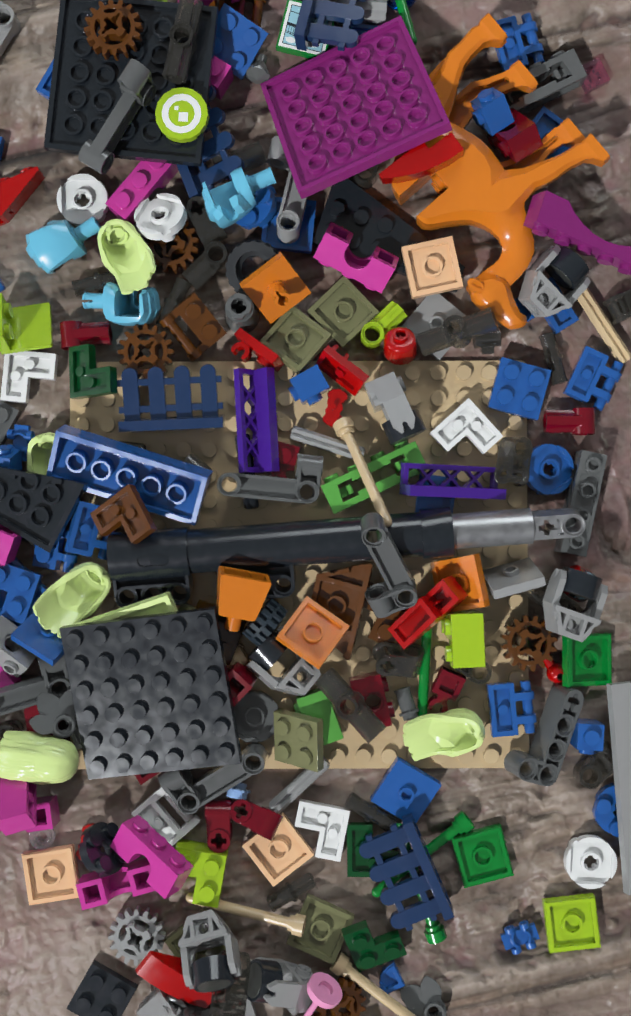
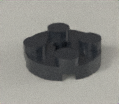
[79,822,125,877]

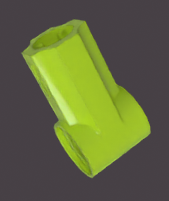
[360,300,407,349]

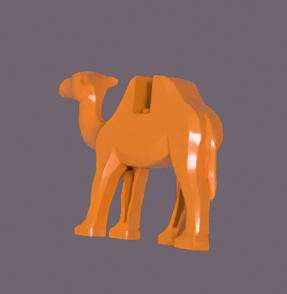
[391,13,610,330]

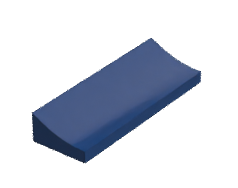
[46,425,213,526]

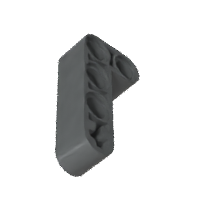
[504,683,584,786]

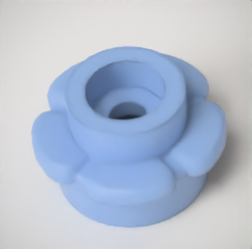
[226,783,251,800]

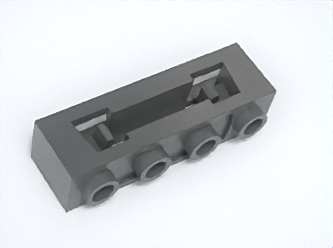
[504,48,587,115]
[554,450,608,557]

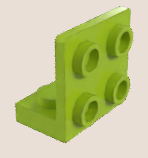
[0,293,53,355]

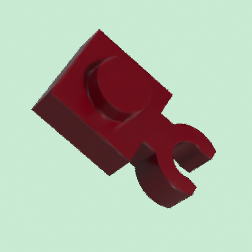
[269,441,300,478]
[428,666,466,713]

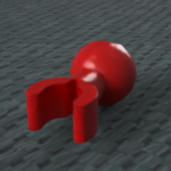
[542,644,563,683]

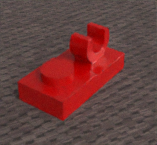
[231,328,284,372]
[315,345,369,396]

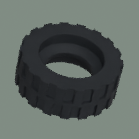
[225,240,278,296]

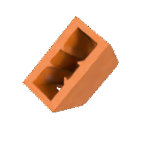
[216,565,271,632]

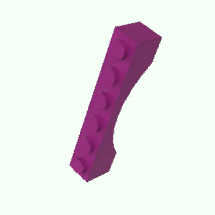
[523,190,631,275]

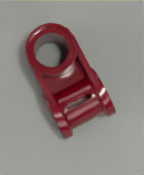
[230,799,283,841]
[205,800,233,853]

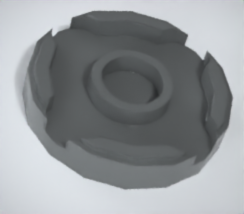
[234,690,279,743]

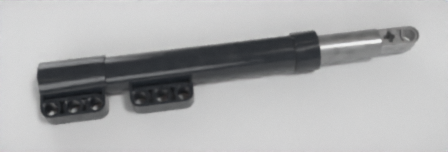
[107,507,586,607]

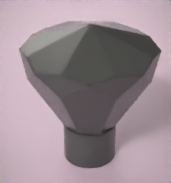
[246,54,270,84]

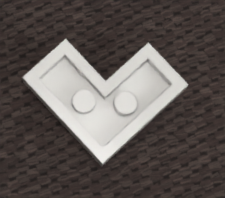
[0,351,59,403]
[429,398,503,454]
[295,799,350,862]

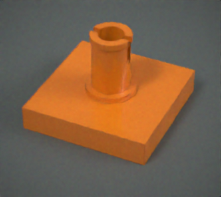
[239,251,311,324]
[430,553,490,612]
[276,596,349,670]

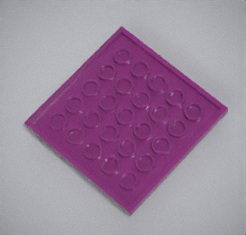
[260,15,452,199]

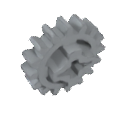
[108,905,166,966]

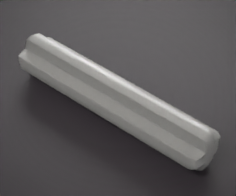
[290,426,365,459]
[269,756,330,814]

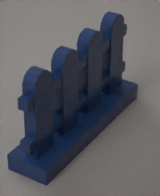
[294,0,367,51]
[176,85,244,202]
[117,364,225,432]
[359,813,454,931]

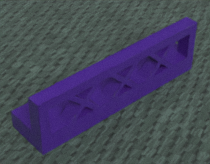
[234,367,280,474]
[399,462,507,500]

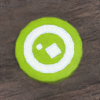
[155,87,209,143]

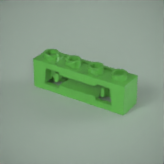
[321,440,428,514]

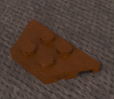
[311,562,374,661]

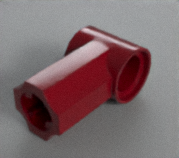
[60,321,113,350]
[543,408,595,435]

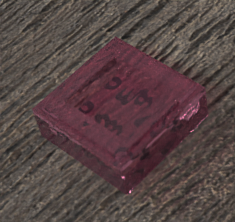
[582,57,610,94]

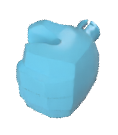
[202,167,276,228]
[26,216,101,274]
[82,282,161,326]

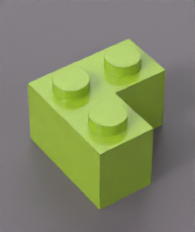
[441,610,486,668]
[175,839,229,908]

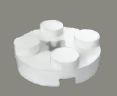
[57,174,109,226]
[134,193,188,242]
[563,834,617,889]

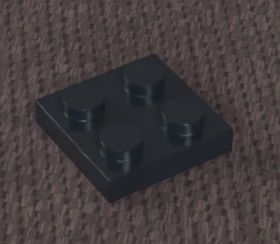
[66,960,138,1016]

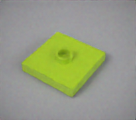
[542,893,601,953]

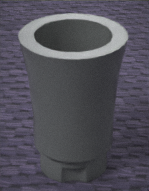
[225,293,260,333]

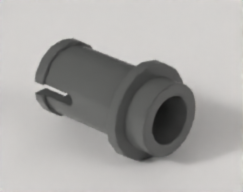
[394,686,419,721]

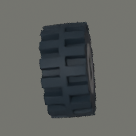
[242,598,288,646]

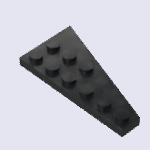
[313,178,465,293]
[0,466,88,553]

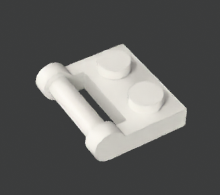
[131,786,201,846]

